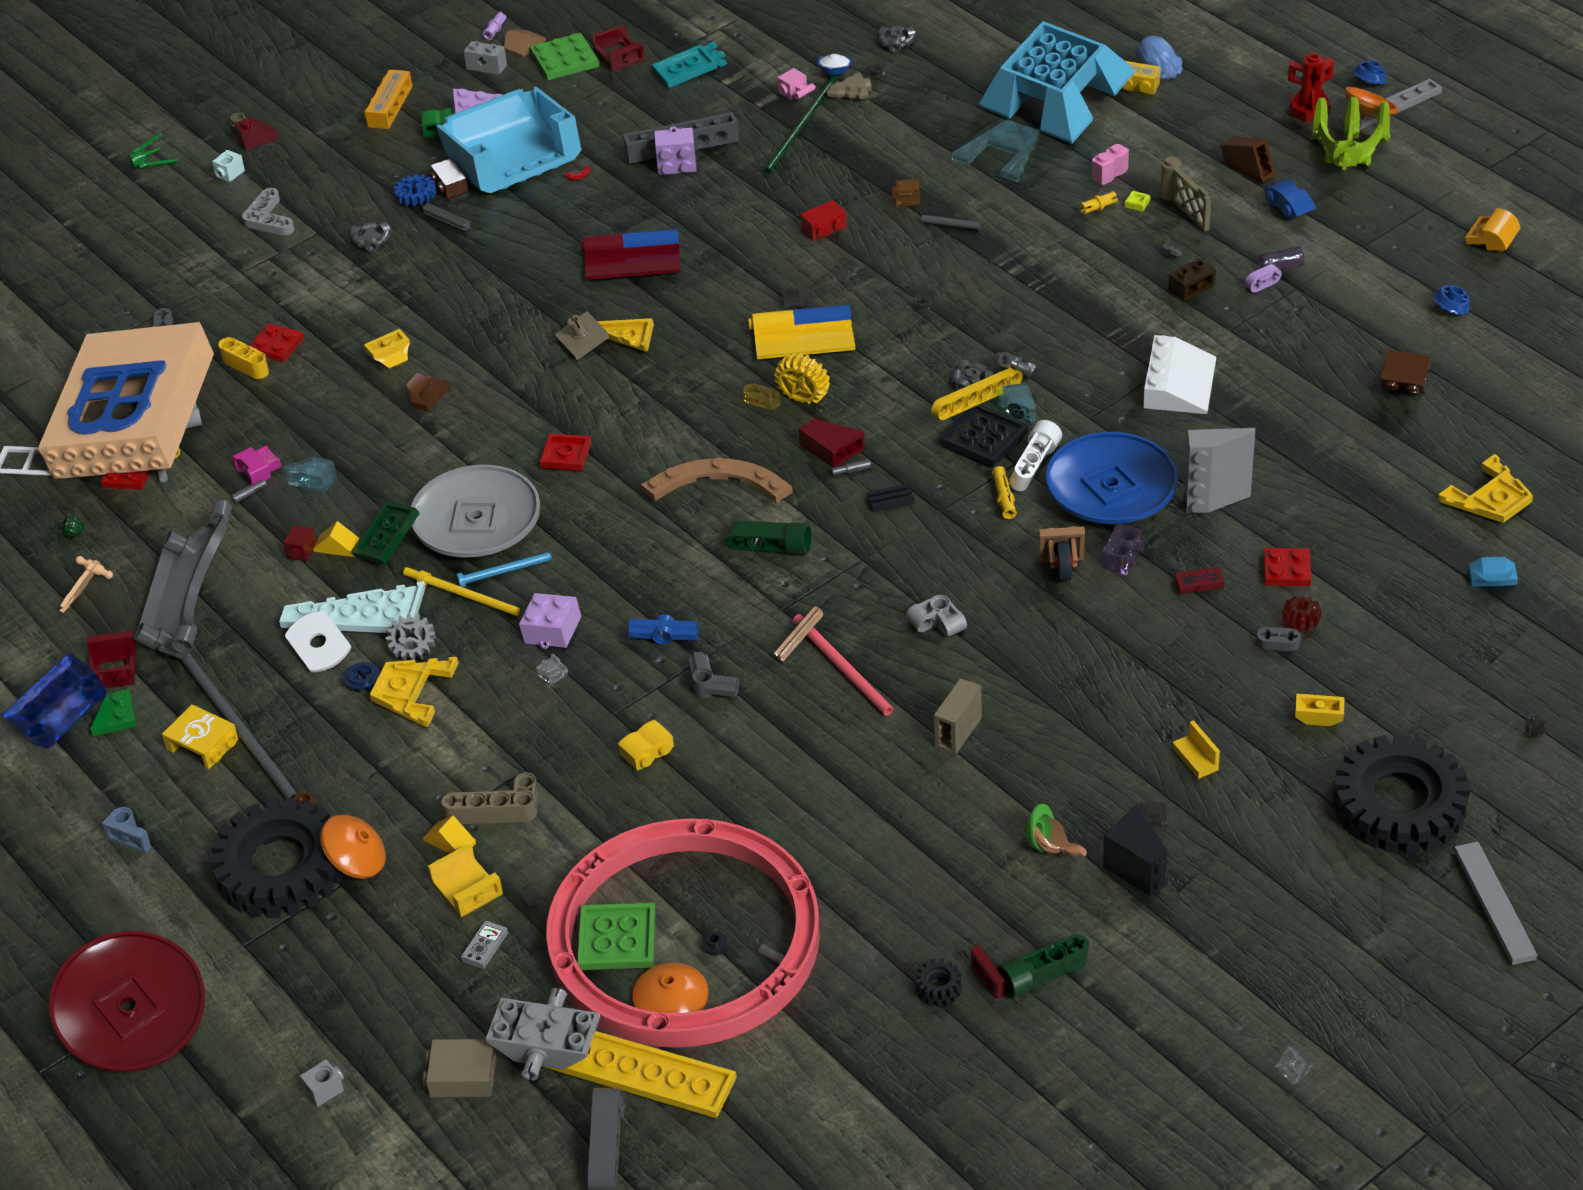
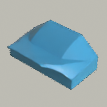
[1468,557,1518,587]

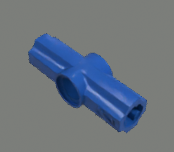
[629,615,699,645]

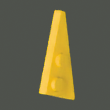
[597,318,654,351]

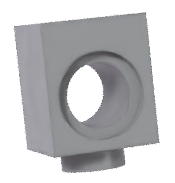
[300,1060,344,1107]

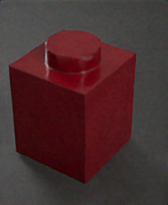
[283,525,317,562]

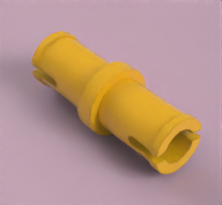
[1078,191,1118,215]

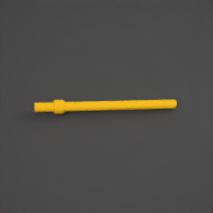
[403,567,520,616]

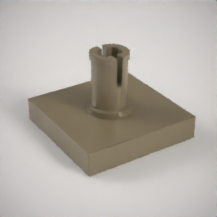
[554,311,609,360]

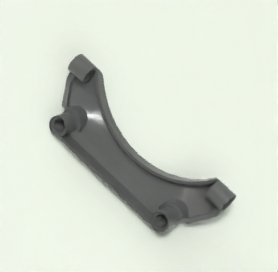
[133,500,232,659]

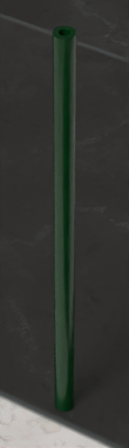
[764,75,839,174]

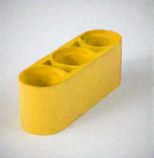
[218,337,269,379]

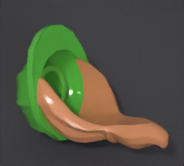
[1024,804,1086,857]

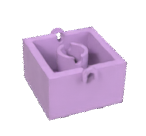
[654,127,697,175]
[519,593,581,649]

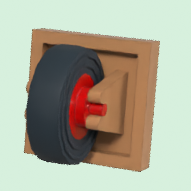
[1038,526,1085,581]

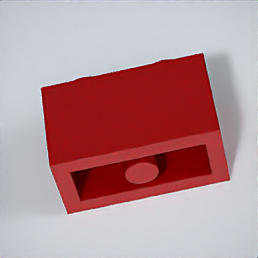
[800,200,847,241]

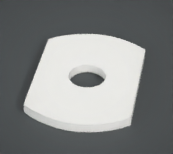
[285,611,351,672]

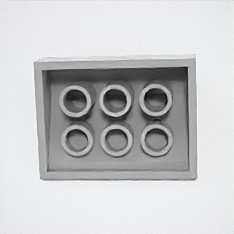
[1184,428,1255,513]

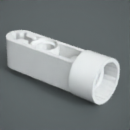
[1009,420,1062,491]

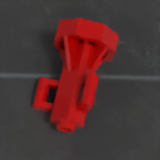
[1288,53,1334,122]

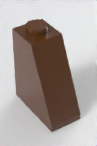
[1220,136,1276,182]

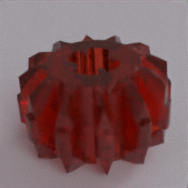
[1282,594,1322,632]

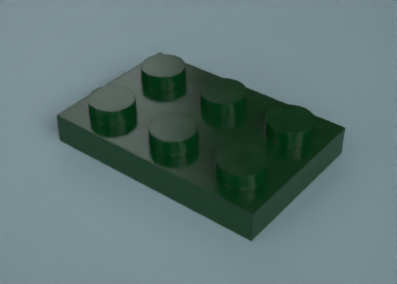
[351,501,420,564]

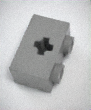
[464,41,507,75]

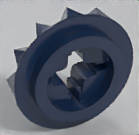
[343,662,380,692]

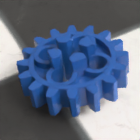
[394,174,436,206]

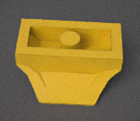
[364,329,410,369]
[1295,694,1344,726]

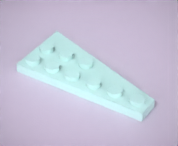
[279,581,426,633]

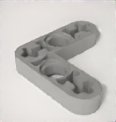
[242,188,294,235]

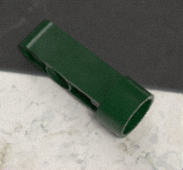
[726,521,812,554]
[996,934,1089,999]

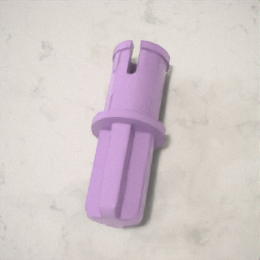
[482,12,506,40]

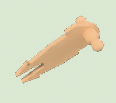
[60,556,113,613]

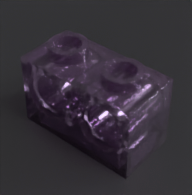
[1102,523,1145,575]

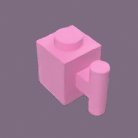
[777,68,815,100]

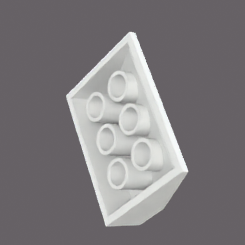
[1144,335,1216,414]

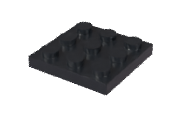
[940,404,1028,467]

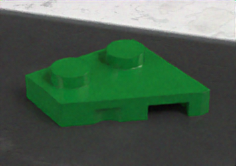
[90,689,137,737]

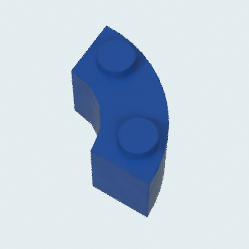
[1263,180,1316,221]

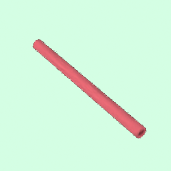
[793,614,893,716]

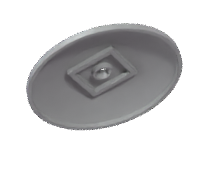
[411,465,540,557]

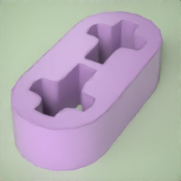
[1245,264,1282,292]

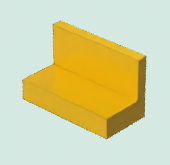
[1172,720,1220,779]

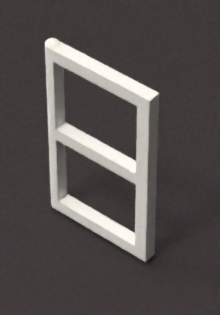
[0,446,52,476]

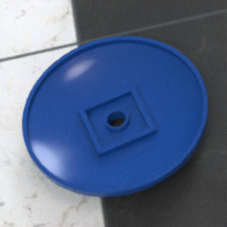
[1046,432,1178,524]

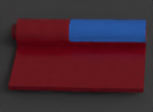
[580,229,681,280]

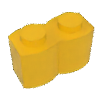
[618,720,674,770]

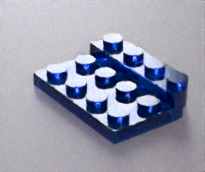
[2,652,107,749]

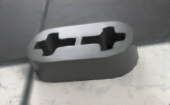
[153,308,174,327]
[1256,627,1301,651]

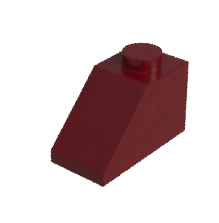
[234,117,280,151]

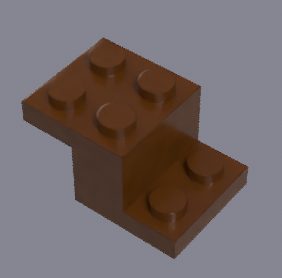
[1380,350,1431,395]

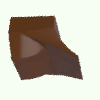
[405,373,450,412]

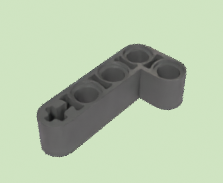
[588,1088,625,1190]

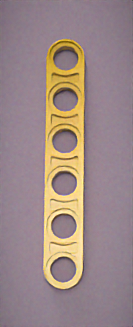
[931,367,1023,420]

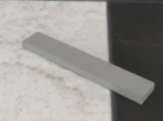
[1341,79,1442,130]
[1454,842,1537,965]

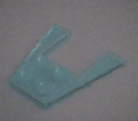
[951,120,1040,182]

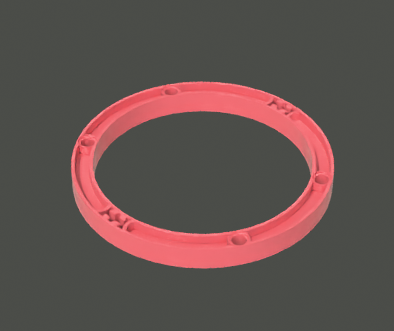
[546,819,820,1047]

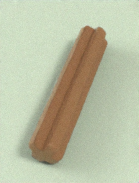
[774,606,823,662]

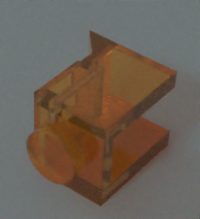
[892,177,920,206]

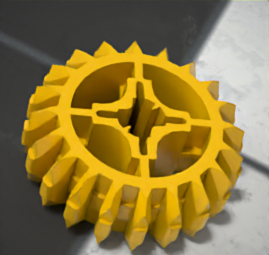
[774,353,830,404]

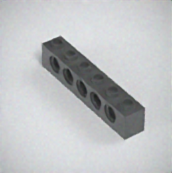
[623,112,739,164]

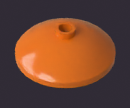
[1344,87,1400,119]
[320,815,386,879]
[632,962,708,1013]

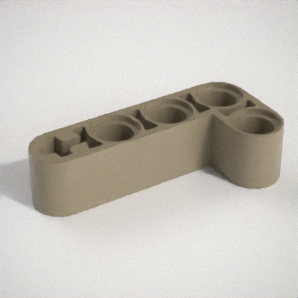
[441,772,539,824]

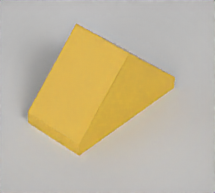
[313,521,360,557]
[423,815,476,853]

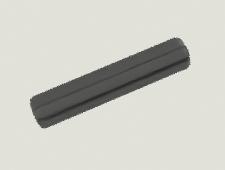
[422,203,470,231]

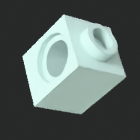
[212,150,245,182]

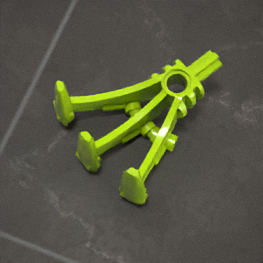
[1312,97,1390,170]

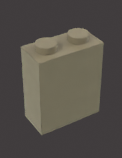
[934,678,982,755]
[423,1039,497,1097]

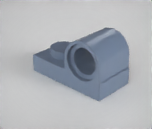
[102,807,151,854]

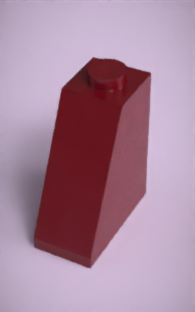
[799,419,865,468]

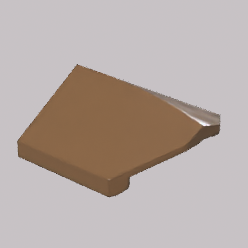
[504,29,546,58]

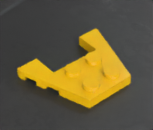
[1438,454,1533,523]
[370,657,459,727]

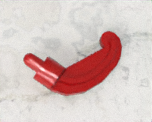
[563,166,590,181]

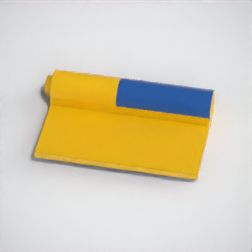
[749,304,856,359]

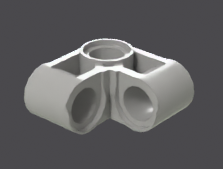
[906,595,967,637]

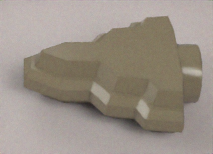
[826,72,872,101]

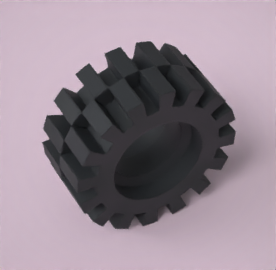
[915,958,962,1007]

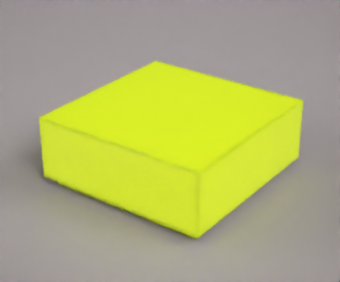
[1125,191,1150,212]

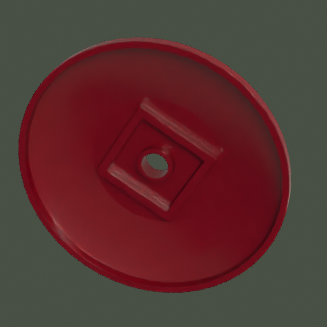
[49,931,205,1073]

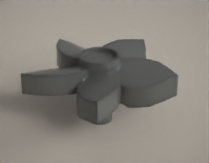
[1162,240,1183,257]

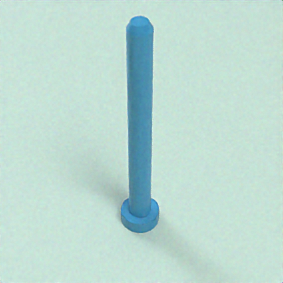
[456,552,552,588]

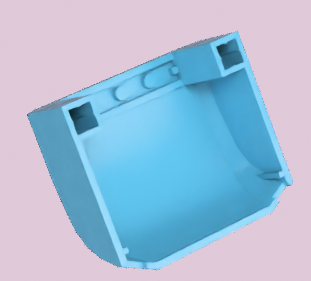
[436,87,581,193]

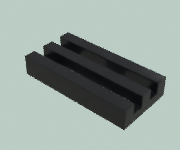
[867,484,915,512]

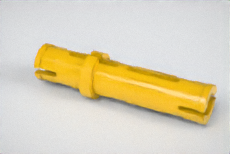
[992,466,1017,519]

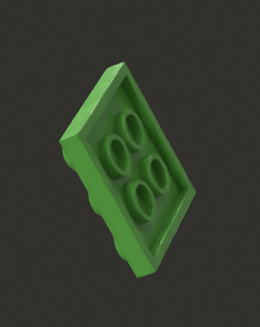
[530,33,599,80]
[577,903,656,970]

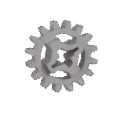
[386,614,436,661]

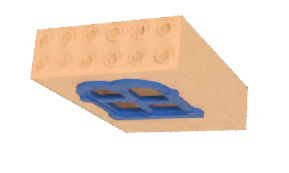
[38,322,214,479]

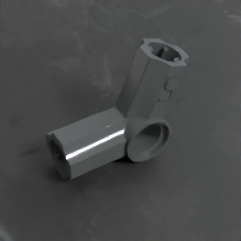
[688,652,740,699]

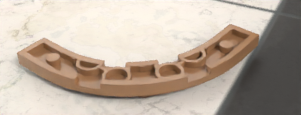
[641,458,793,503]

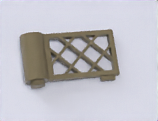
[1160,157,1211,232]

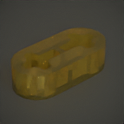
[743,383,780,409]

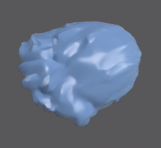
[1136,35,1183,80]

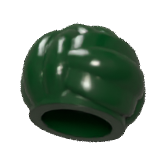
[61,515,84,538]

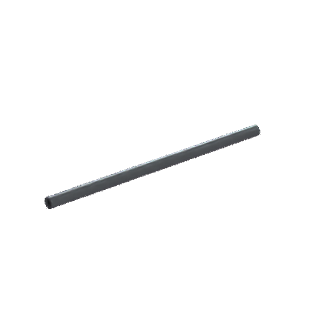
[180,653,297,799]

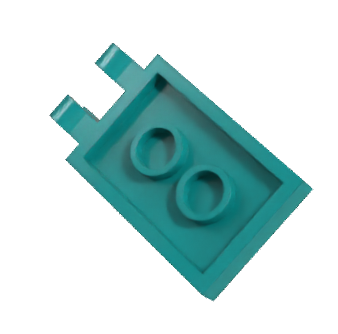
[652,42,727,88]

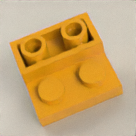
[1465,208,1520,252]

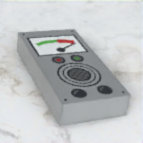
[461,920,508,969]

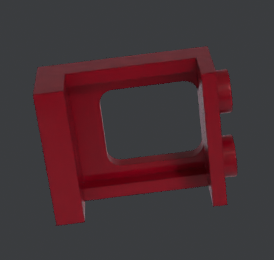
[592,24,645,71]
[85,631,137,690]

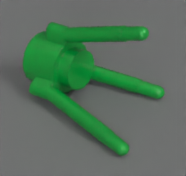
[128,133,178,169]

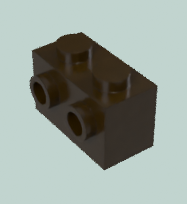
[1168,258,1216,301]

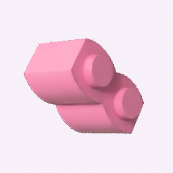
[1092,144,1129,185]

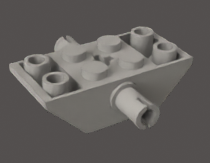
[486,988,600,1081]

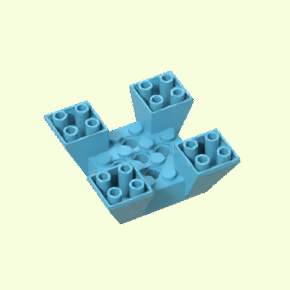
[979,21,1135,144]

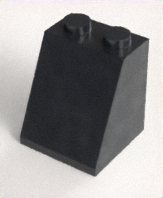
[1103,806,1167,896]

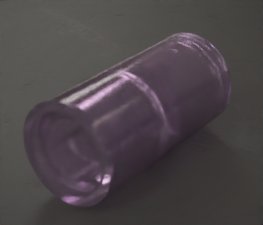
[1259,246,1304,271]

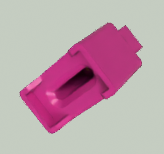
[232,445,281,485]

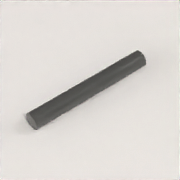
[921,215,980,230]

